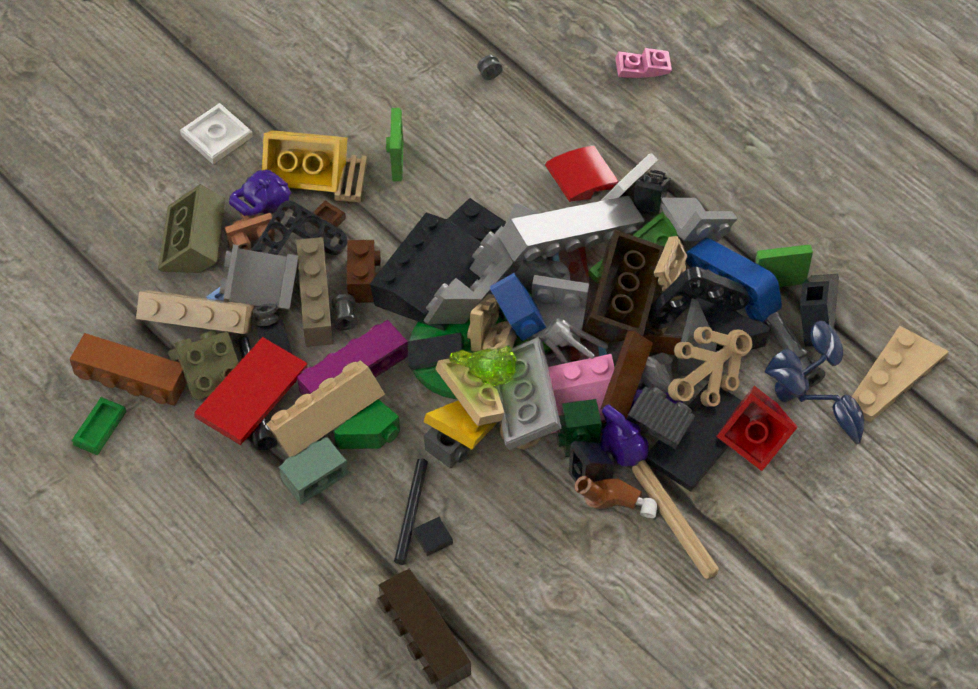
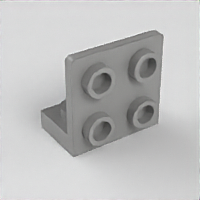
[527,275,589,347]

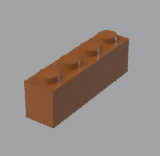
[70,333,187,406]

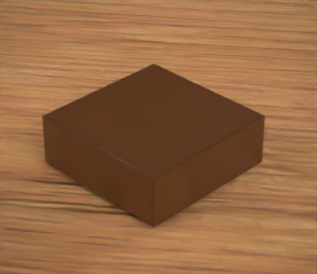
[309,200,346,233]

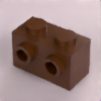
[347,240,381,303]

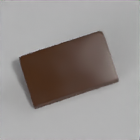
[643,333,682,355]

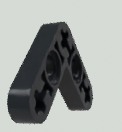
[252,201,347,255]
[648,267,750,329]

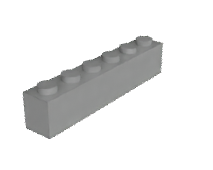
[498,196,644,262]

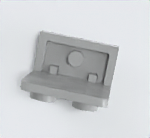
[660,198,737,241]

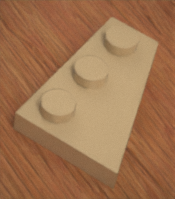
[436,352,504,426]

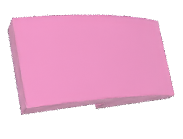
[615,48,672,78]

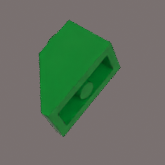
[334,399,400,449]

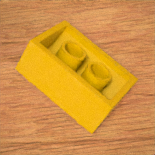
[262,131,348,192]

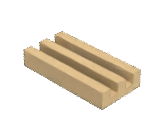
[334,155,367,202]
[654,236,687,292]

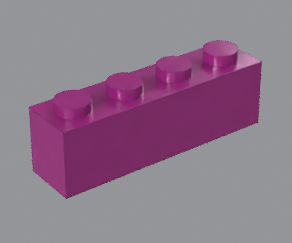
[297,320,408,395]

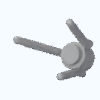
[543,318,608,364]

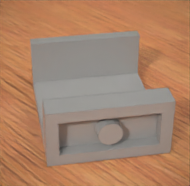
[219,244,298,312]

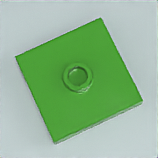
[386,108,404,181]

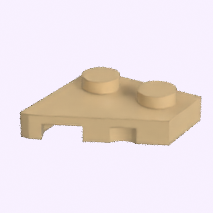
[467,294,499,353]

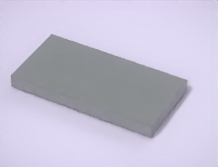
[489,337,562,450]

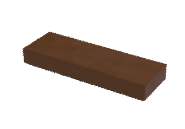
[600,331,653,419]

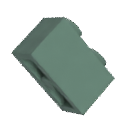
[279,437,348,505]

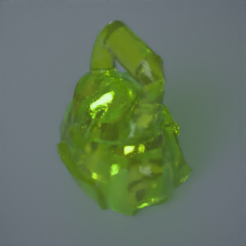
[449,345,516,386]

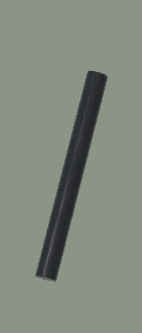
[394,459,428,565]

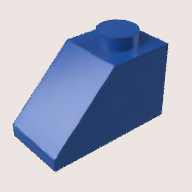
[490,273,546,341]

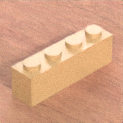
[136,290,254,334]
[267,360,385,457]

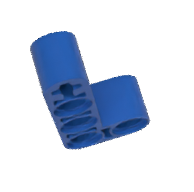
[686,237,782,323]

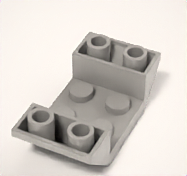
[423,226,512,324]

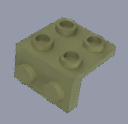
[168,330,238,400]

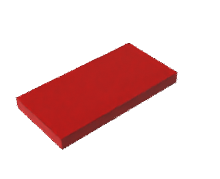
[194,337,308,445]

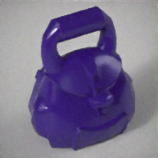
[229,170,291,216]
[600,405,649,466]

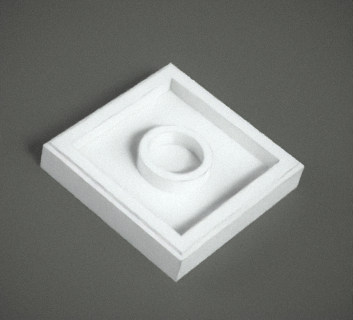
[180,103,253,165]
[601,153,658,201]

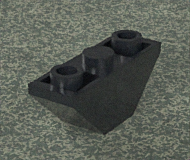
[634,170,671,214]
[800,273,839,347]
[696,297,771,351]

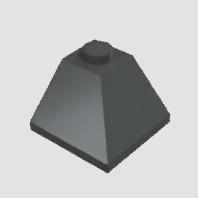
[676,299,717,381]

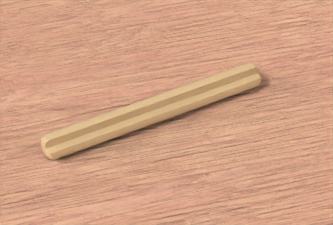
[632,460,719,579]

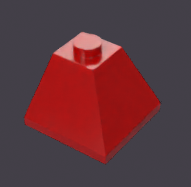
[716,386,797,471]

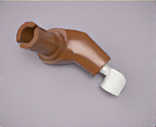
[575,476,657,519]

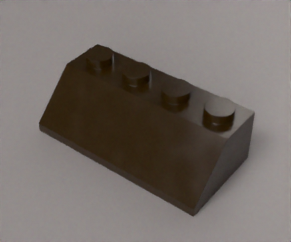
[583,230,664,343]

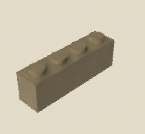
[296,237,333,347]

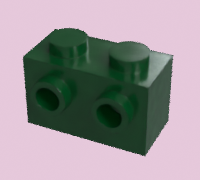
[556,399,601,457]

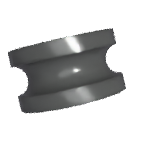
[477,55,502,80]
[252,303,279,326]

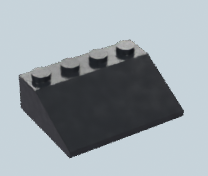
[370,212,481,331]

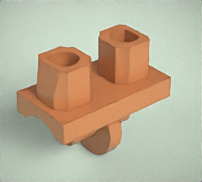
[225,213,275,250]

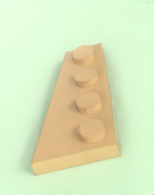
[852,326,949,422]

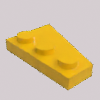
[423,400,498,449]

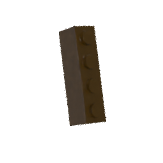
[377,568,471,689]

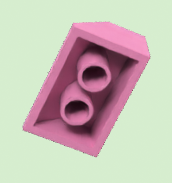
[547,354,614,435]

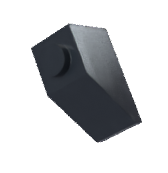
[569,441,615,482]

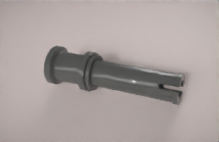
[765,313,825,387]

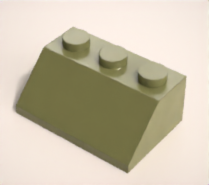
[158,184,225,273]

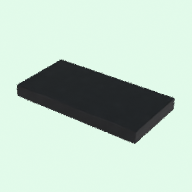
[644,382,742,492]

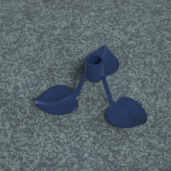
[765,321,864,445]

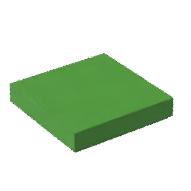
[755,245,813,287]

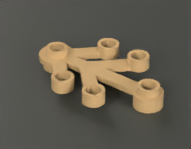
[668,327,752,407]

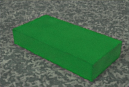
[72,397,127,456]

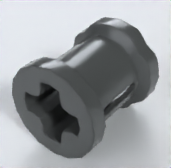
[331,294,358,330]

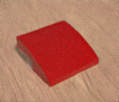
[545,146,619,202]

